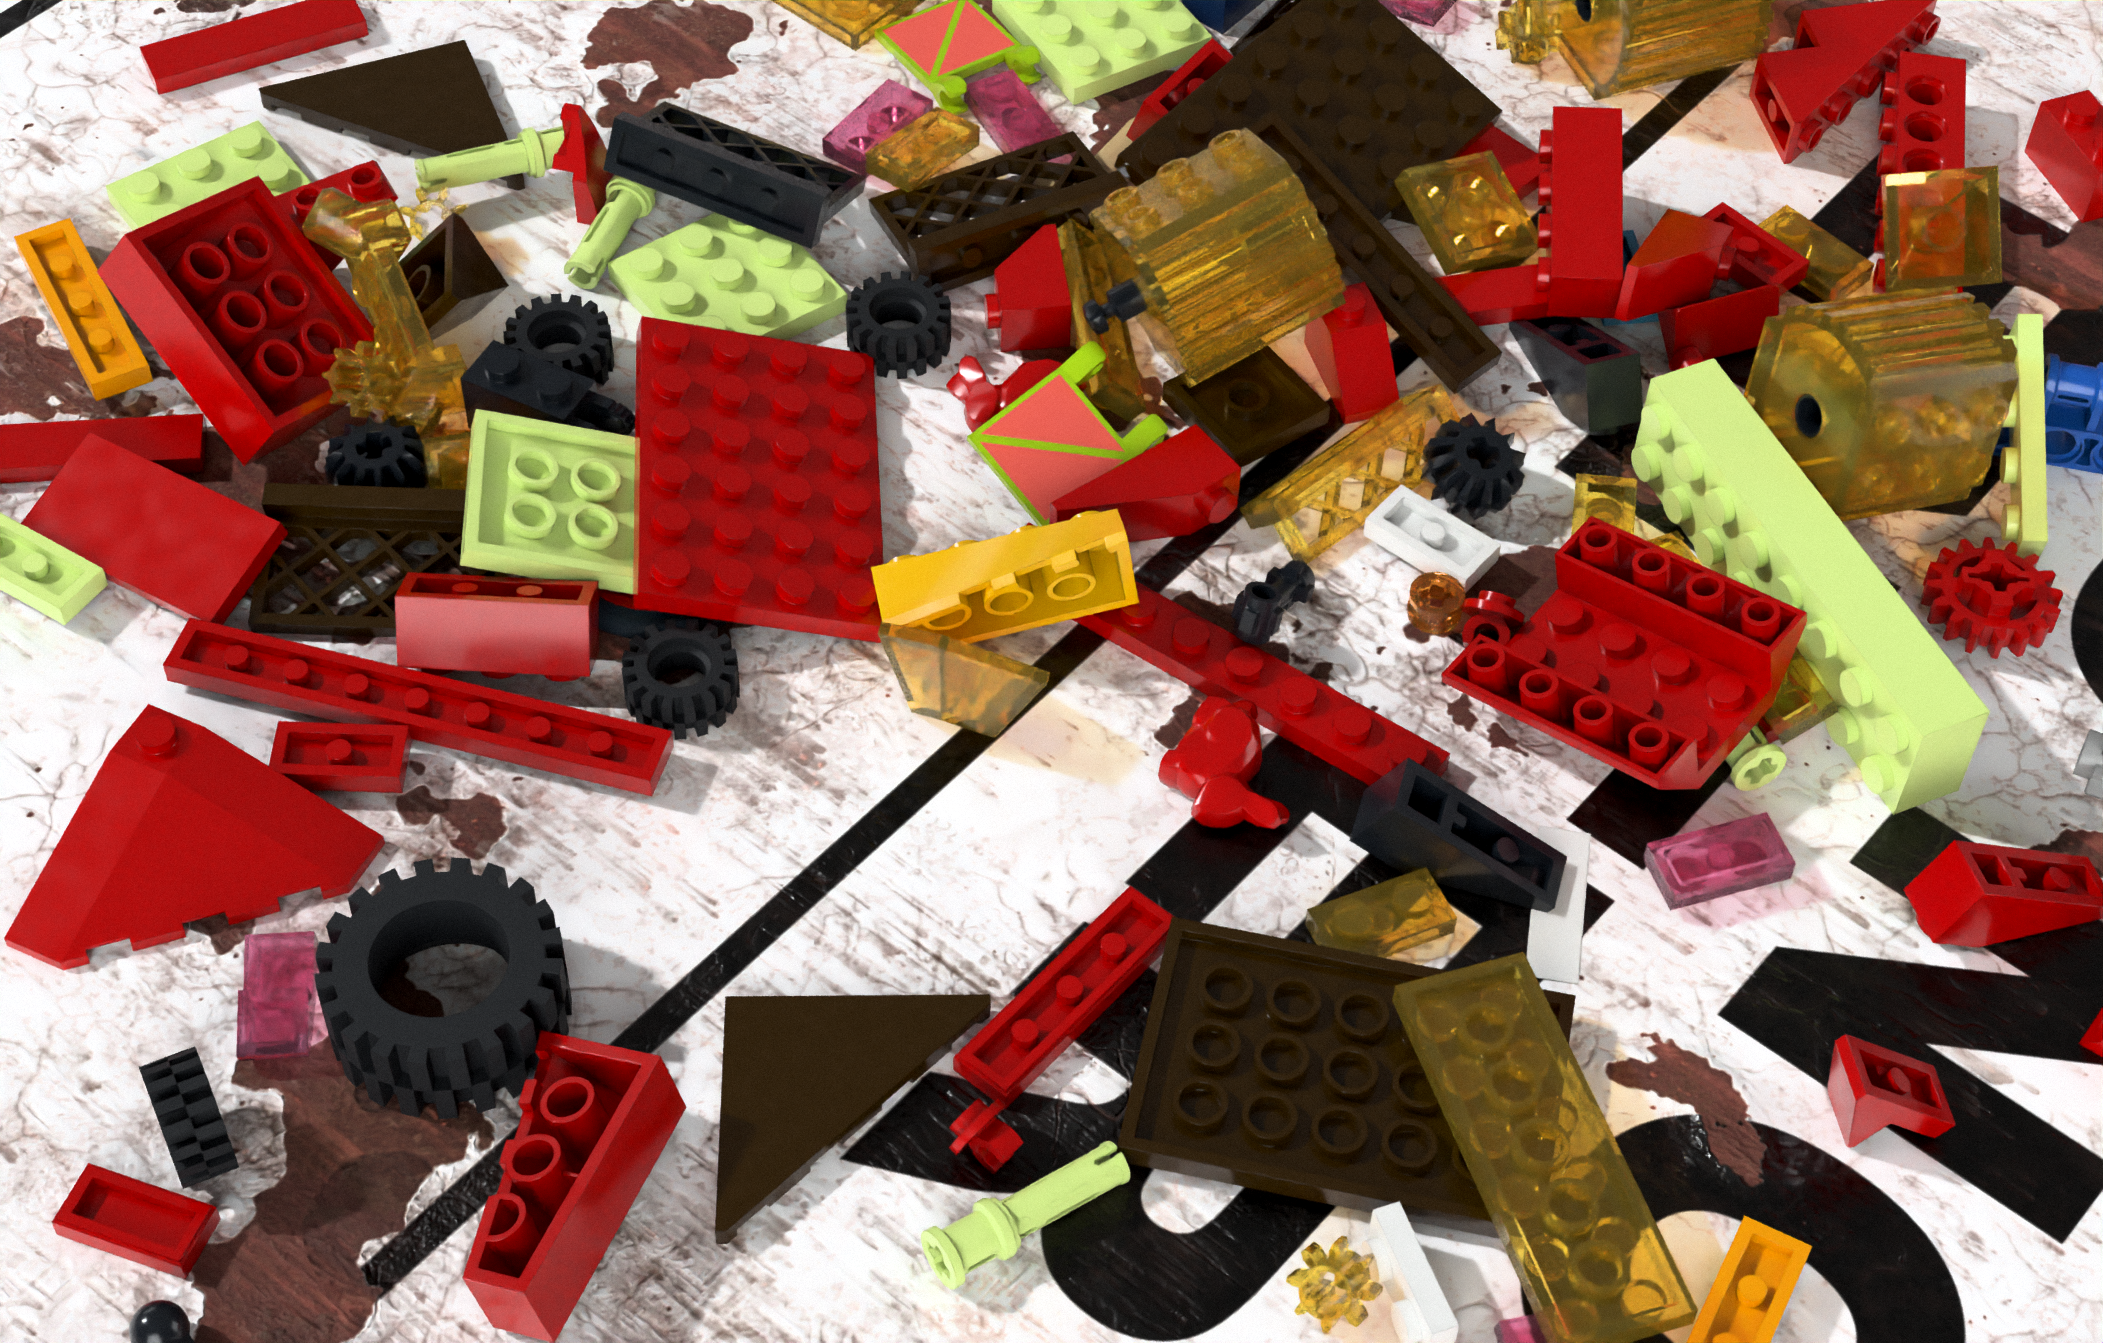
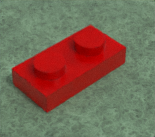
[1701,202,1810,296]
[269,721,412,793]

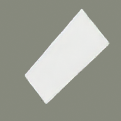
[1525,825,1591,985]

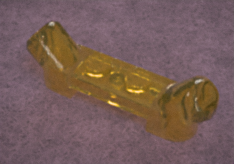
[302,187,468,442]

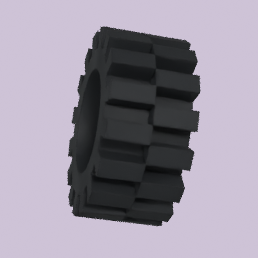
[846,271,951,379]
[503,293,614,386]
[621,618,740,739]
[139,1046,239,1189]

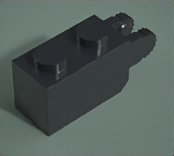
[460,340,635,436]

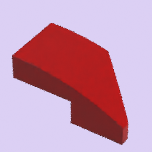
[552,103,614,225]

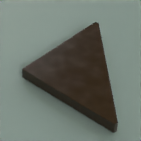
[259,40,525,191]
[715,994,991,1244]

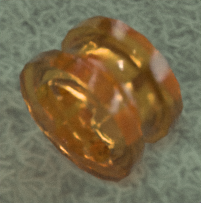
[1406,572,1465,634]

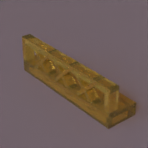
[1240,383,1460,564]

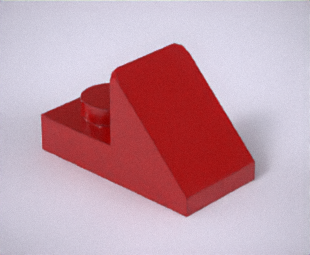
[1828,1034,1956,1148]

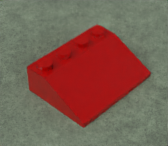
[97,175,402,466]

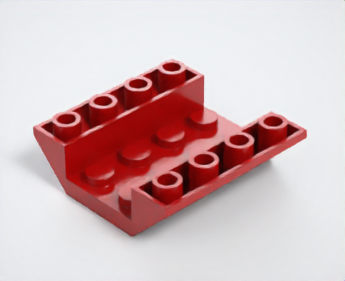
[1441,516,1807,790]

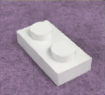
[1363,484,1501,596]
[1361,1201,1459,1343]

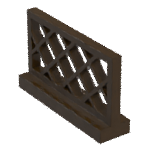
[868,131,1131,292]
[248,483,511,638]

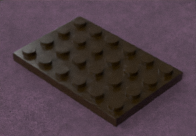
[1114,0,1503,317]
[1117,917,1576,1247]

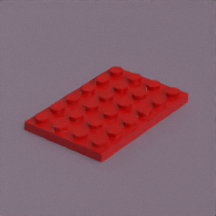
[633,316,885,643]

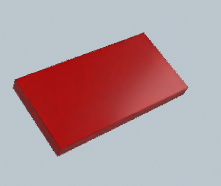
[21,432,288,625]

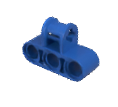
[1969,353,2103,474]

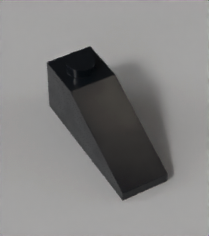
[1509,316,1643,436]
[1349,757,1567,913]

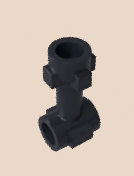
[1231,560,1315,645]

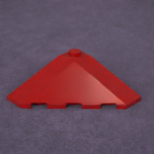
[4,704,385,971]

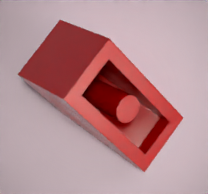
[984,224,1072,352]
[1304,282,1401,424]

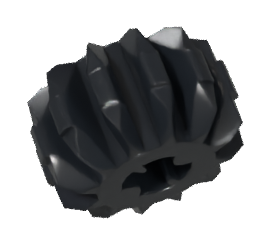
[1420,412,1526,521]
[324,415,431,488]

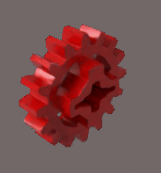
[1920,537,2063,659]

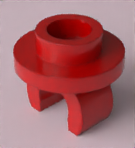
[1462,590,1525,648]
[949,1098,1024,1174]

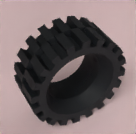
[314,857,572,1119]

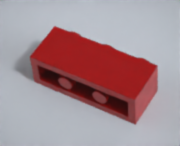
[395,572,599,682]

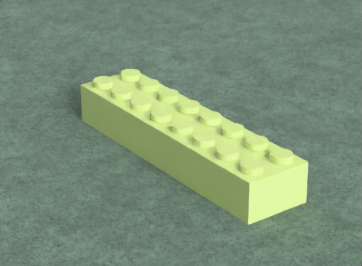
[1631,358,1990,815]

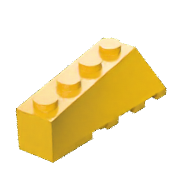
[871,508,1139,662]

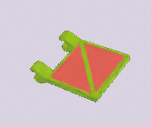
[874,0,1041,118]
[967,341,1168,527]

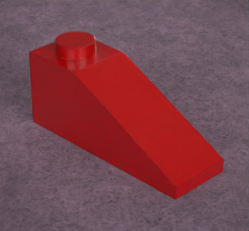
[1614,208,1738,322]
[1049,424,1241,542]
[1903,840,2103,948]

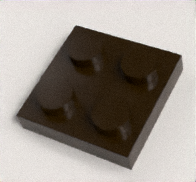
[1162,335,1330,468]

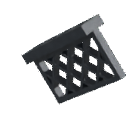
[603,101,867,249]

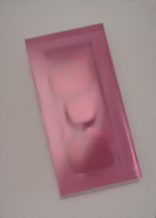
[964,69,1062,154]
[822,78,933,178]
[1643,812,1796,911]

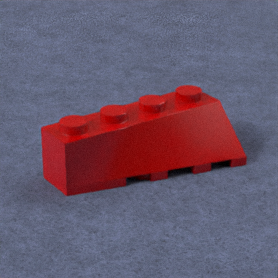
[462,1030,687,1343]

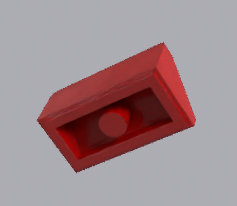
[1657,283,1780,362]

